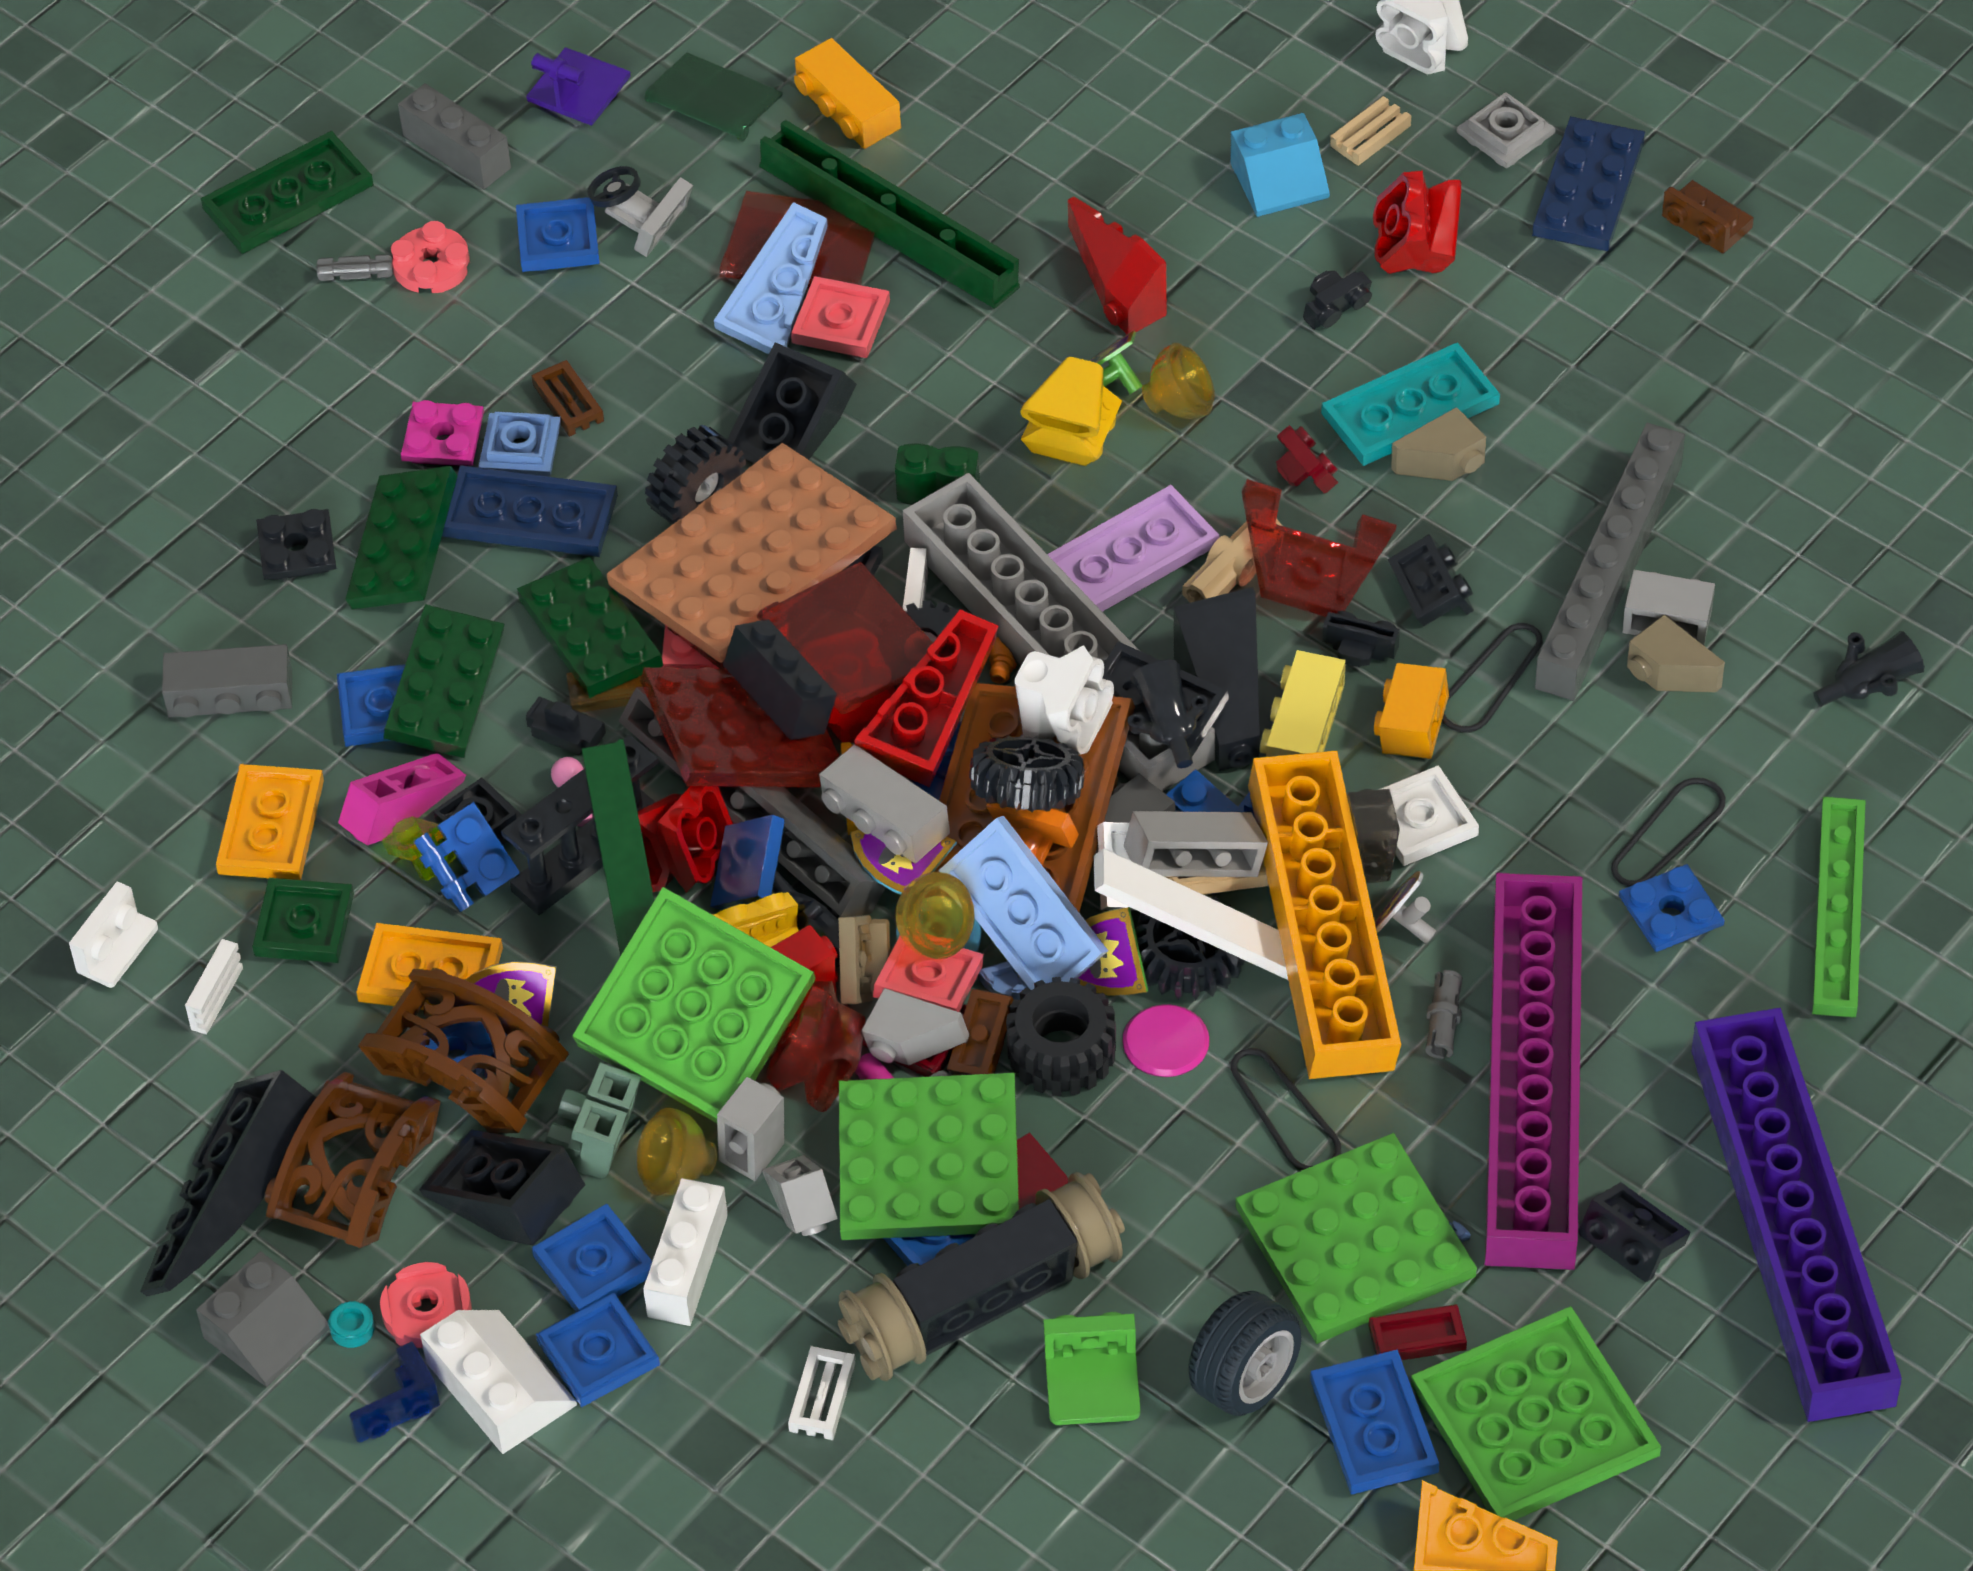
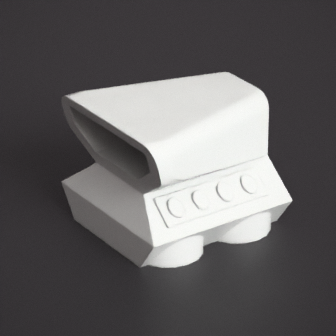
[1375,0,1468,75]
[1014,645,1114,755]

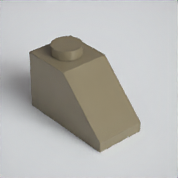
[1391,407,1486,481]
[1627,615,1725,692]

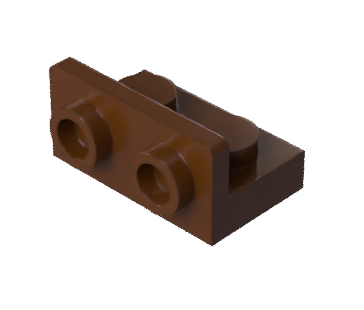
[1662,180,1754,254]

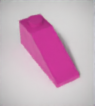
[338,753,466,845]

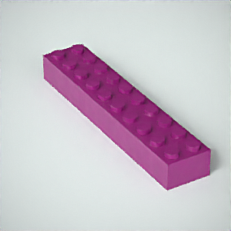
[1485,873,1583,1270]

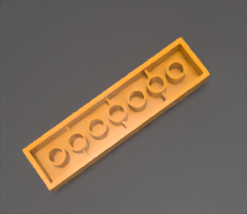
[1248,751,1401,1079]

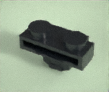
[1303,270,1372,330]
[1322,611,1400,668]
[526,697,606,755]

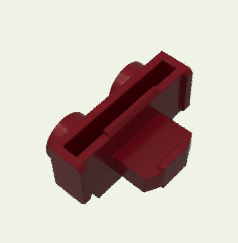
[1276,425,1339,494]

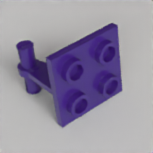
[526,47,631,126]

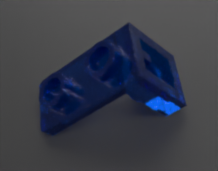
[349,1341,440,1443]

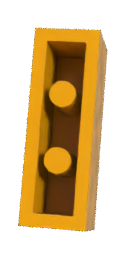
[794,38,901,149]

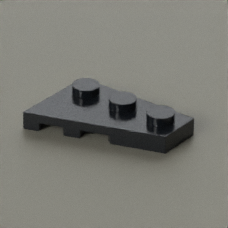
[1103,641,1229,757]

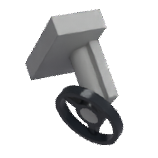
[587,166,693,257]

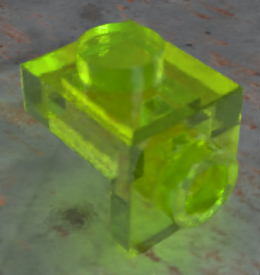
[381,816,456,881]

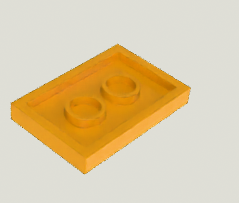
[216,764,324,880]
[356,923,503,1010]

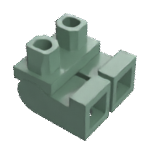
[545,1062,641,1179]

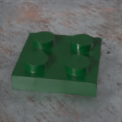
[252,878,354,963]

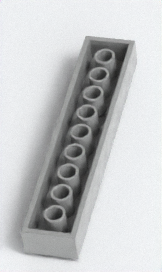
[903,473,1215,791]

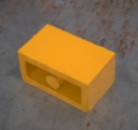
[1374,663,1449,759]

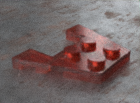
[1241,479,1397,617]

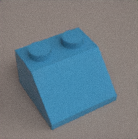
[1231,113,1330,217]

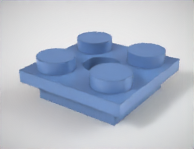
[478,412,561,477]

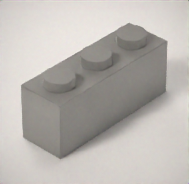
[819,744,950,864]
[1123,811,1268,877]

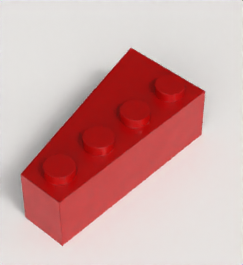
[854,609,999,787]

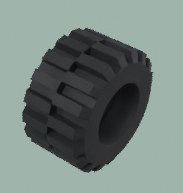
[1006,977,1116,1096]

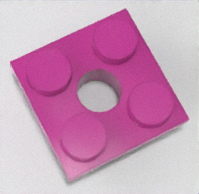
[401,400,484,466]

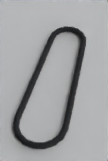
[1442,623,1543,732]
[1611,778,1726,886]
[1231,1048,1341,1170]

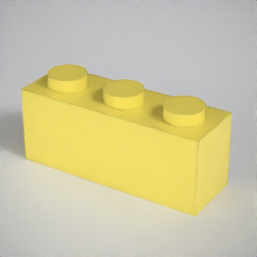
[1260,650,1345,757]

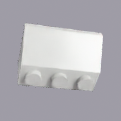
[420,1310,577,1454]

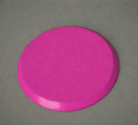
[1123,1004,1209,1077]

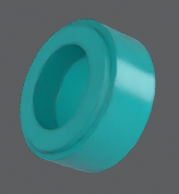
[328,1301,375,1348]

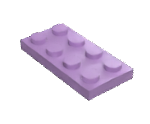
[1047,485,1219,612]

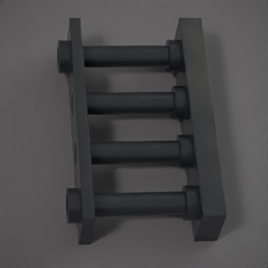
[501,735,659,915]

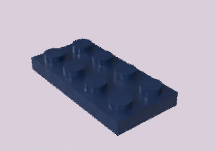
[1532,116,1645,251]
[442,465,618,557]

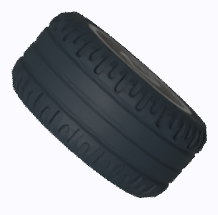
[1188,1291,1301,1416]

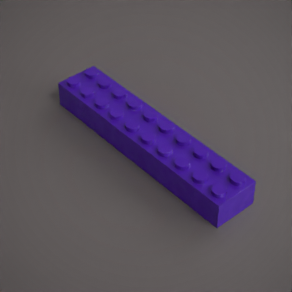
[1691,1007,1902,1422]

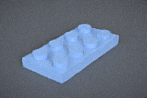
[938,816,1108,990]

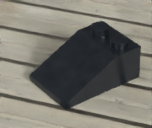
[727,342,857,464]
[419,1130,585,1246]

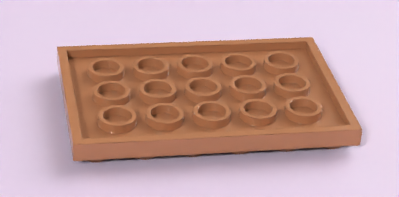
[607,443,897,663]

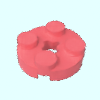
[391,221,470,293]
[380,1262,472,1348]

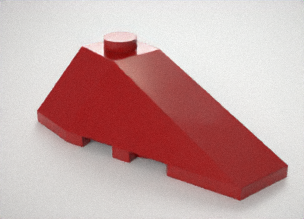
[1068,196,1167,334]

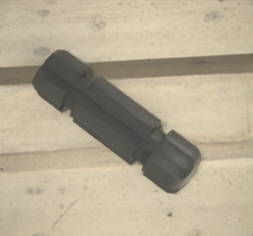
[316,254,394,281]

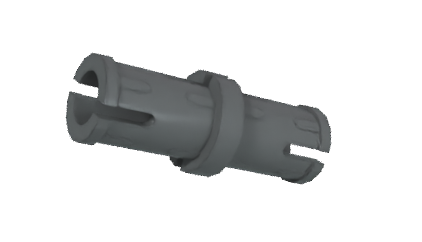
[1425,970,1463,1059]

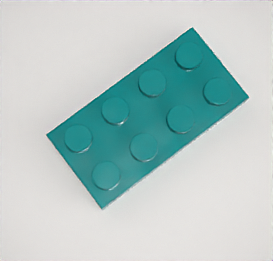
[1321,342,1500,466]

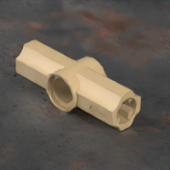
[1182,509,1284,603]

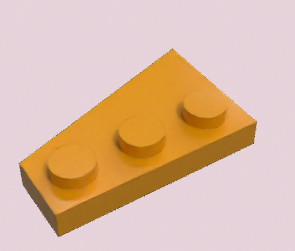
[1414,1480,1558,1571]

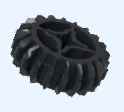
[969,735,1085,812]
[1134,896,1246,1001]

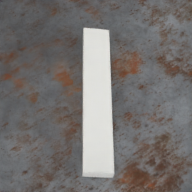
[1094,848,1288,980]

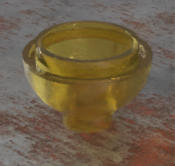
[1142,343,1215,420]
[895,872,974,959]
[637,1108,717,1196]

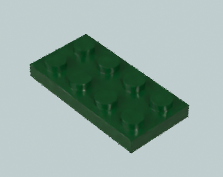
[200,130,374,254]
[345,466,458,610]
[517,557,663,699]
[384,604,505,758]

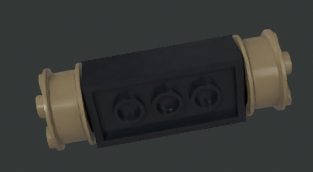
[838,1172,1125,1381]

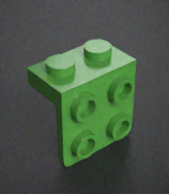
[1043,1312,1140,1425]

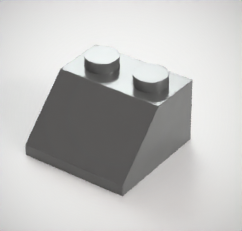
[196,1251,329,1387]

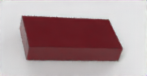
[1369,1304,1467,1360]

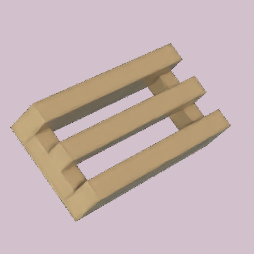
[1330,96,1411,166]

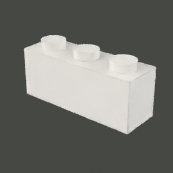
[643,1178,728,1326]

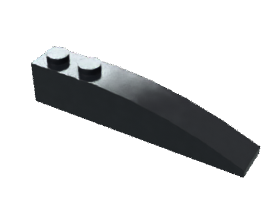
[140,1070,317,1296]

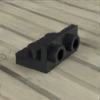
[1388,534,1474,627]
[1578,1182,1691,1282]

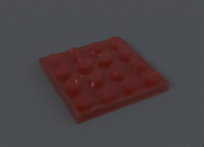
[640,666,839,787]

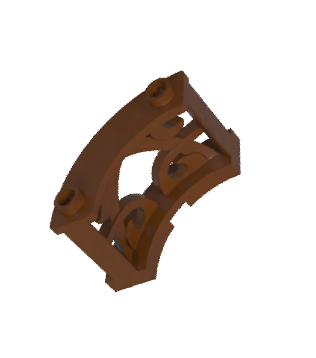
[358,968,569,1133]
[265,1072,441,1248]

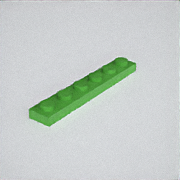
[1812,797,1866,1018]

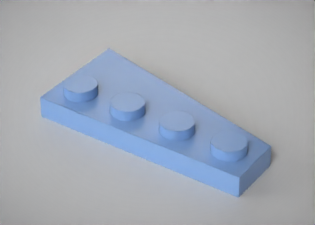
[714,202,828,354]

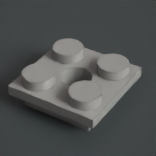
[1457,92,1555,169]

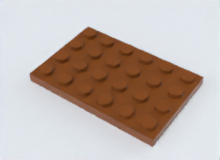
[910,683,1135,912]

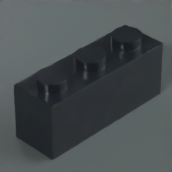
[723,619,837,740]

